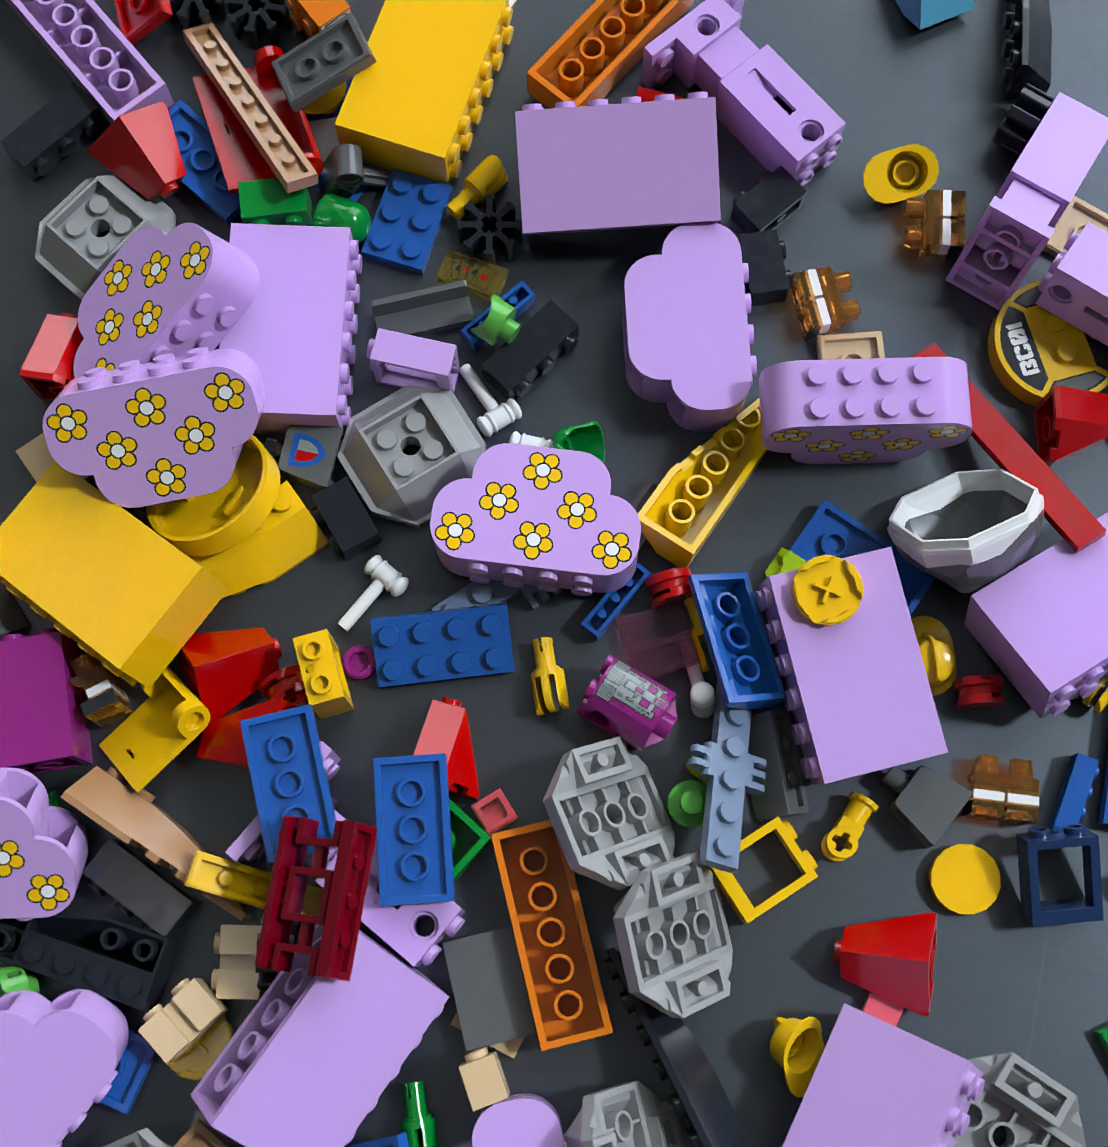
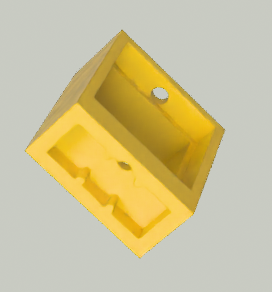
[292,629,354,719]
[707,816,819,924]

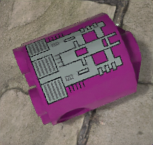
[576,655,678,753]

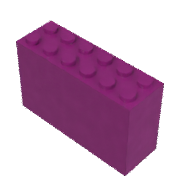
[0,628,93,775]

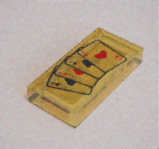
[437,249,509,300]

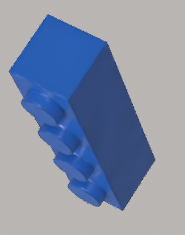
[460,281,536,352]
[581,562,651,641]
[1048,753,1099,831]

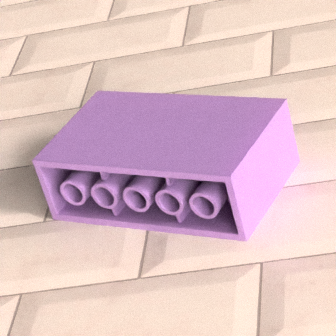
[515,92,721,236]
[219,223,362,435]
[964,512,1108,719]
[756,547,948,784]
[191,925,449,1147]
[782,1003,985,1147]

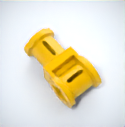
[821,791,879,862]

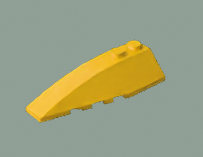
[185,480,330,598]

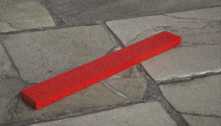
[912,343,1106,553]

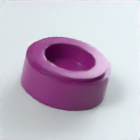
[342,645,376,681]

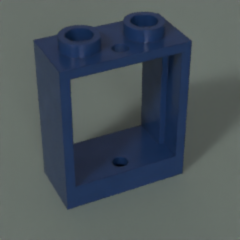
[1016,824,1104,927]

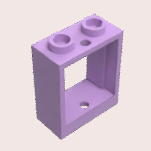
[366,328,460,393]

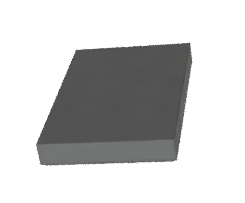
[271,13,377,113]
[442,925,537,1051]

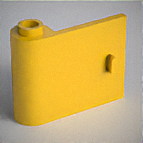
[99,666,210,792]

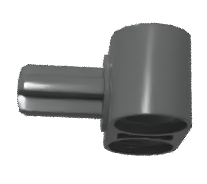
[322,144,389,199]

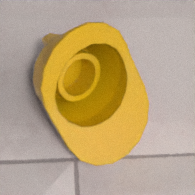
[863,144,939,204]
[911,616,956,696]
[769,1017,825,1098]

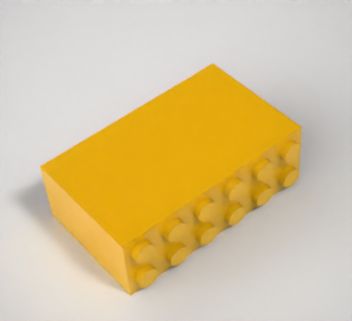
[335,0,514,185]
[0,461,228,688]

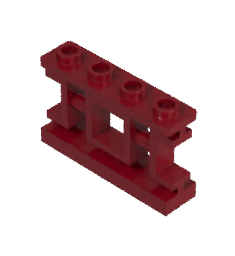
[255,815,377,981]

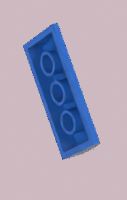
[688,572,787,709]

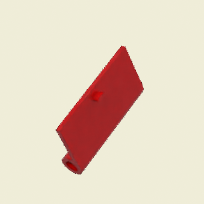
[192,46,324,194]

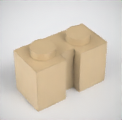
[211,925,266,1000]
[138,978,229,1064]
[459,1047,510,1111]

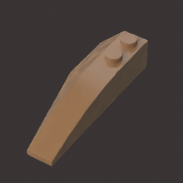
[61,766,252,922]

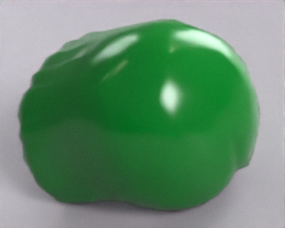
[312,194,371,244]
[550,421,605,464]

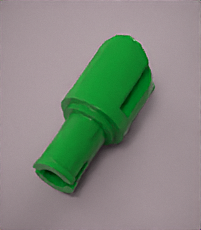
[399,1080,438,1147]

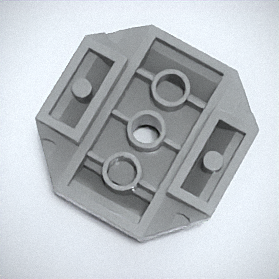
[35,173,176,301]
[337,385,486,529]
[543,736,675,890]
[613,853,733,1018]
[953,1052,1086,1147]
[564,1081,685,1147]

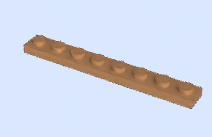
[183,23,318,193]

